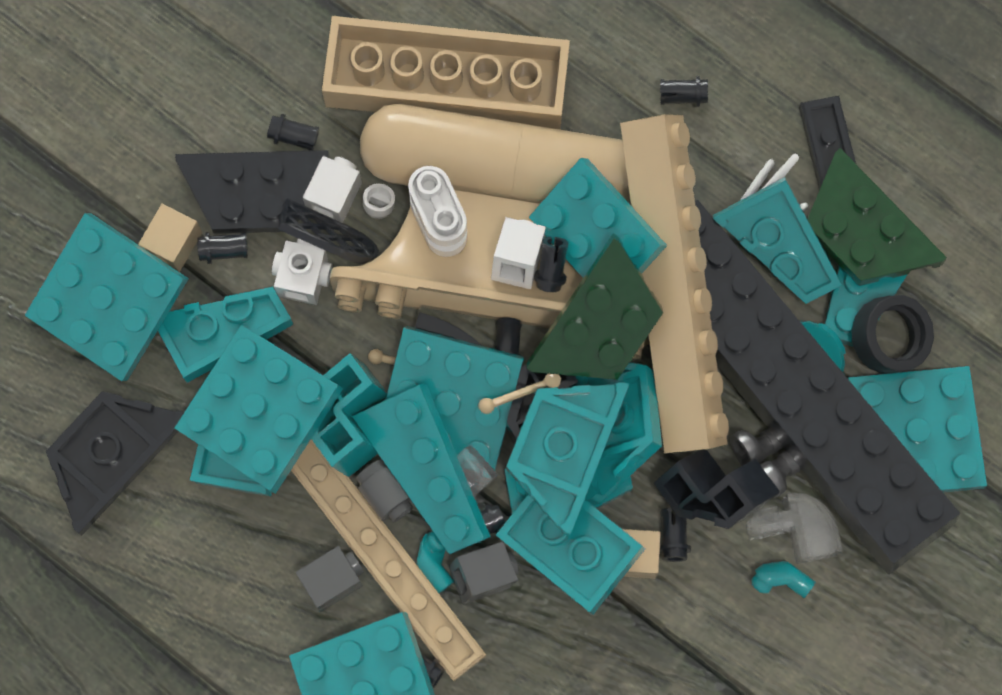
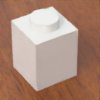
[303,156,362,223]
[491,217,546,289]

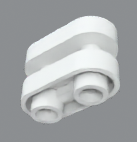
[408,166,467,257]

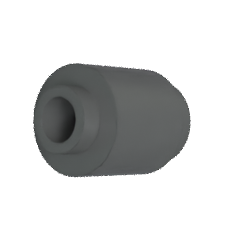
[356,459,413,523]

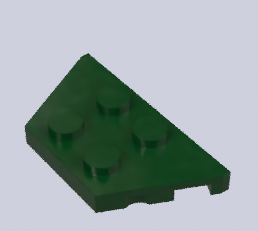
[808,148,947,286]
[526,234,663,380]

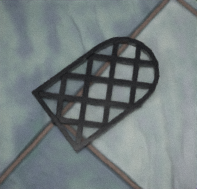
[278,198,379,264]

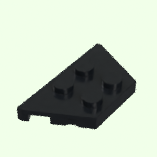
[175,150,330,234]
[46,391,184,536]

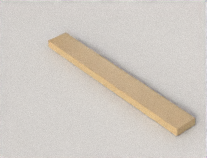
[291,439,487,681]

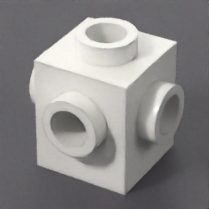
[272,239,333,305]

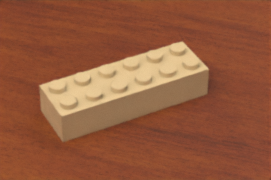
[322,16,570,130]

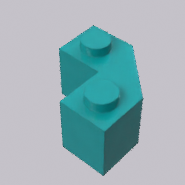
[311,353,387,477]

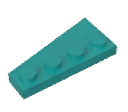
[352,383,491,554]

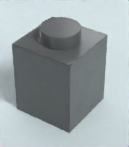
[448,542,518,605]
[296,546,364,613]

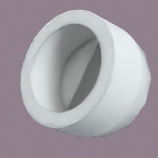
[363,184,395,219]

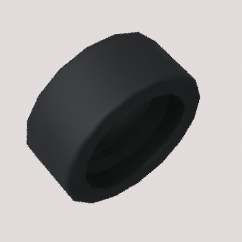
[851,295,934,374]

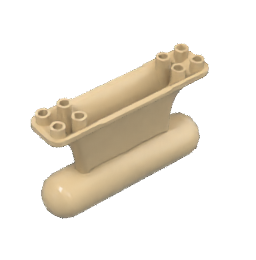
[330,104,650,359]

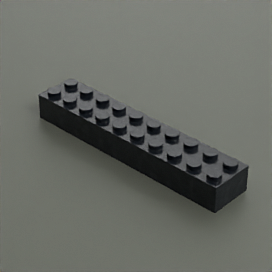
[695,199,960,575]

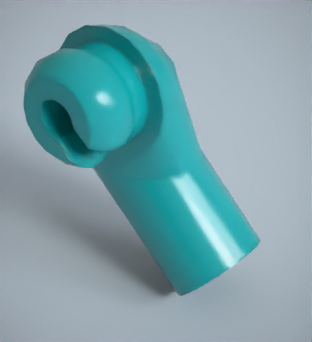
[416,530,454,594]
[751,561,816,598]

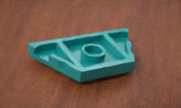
[576,363,662,505]
[505,382,629,536]

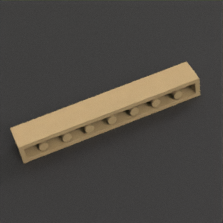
[620,115,729,453]

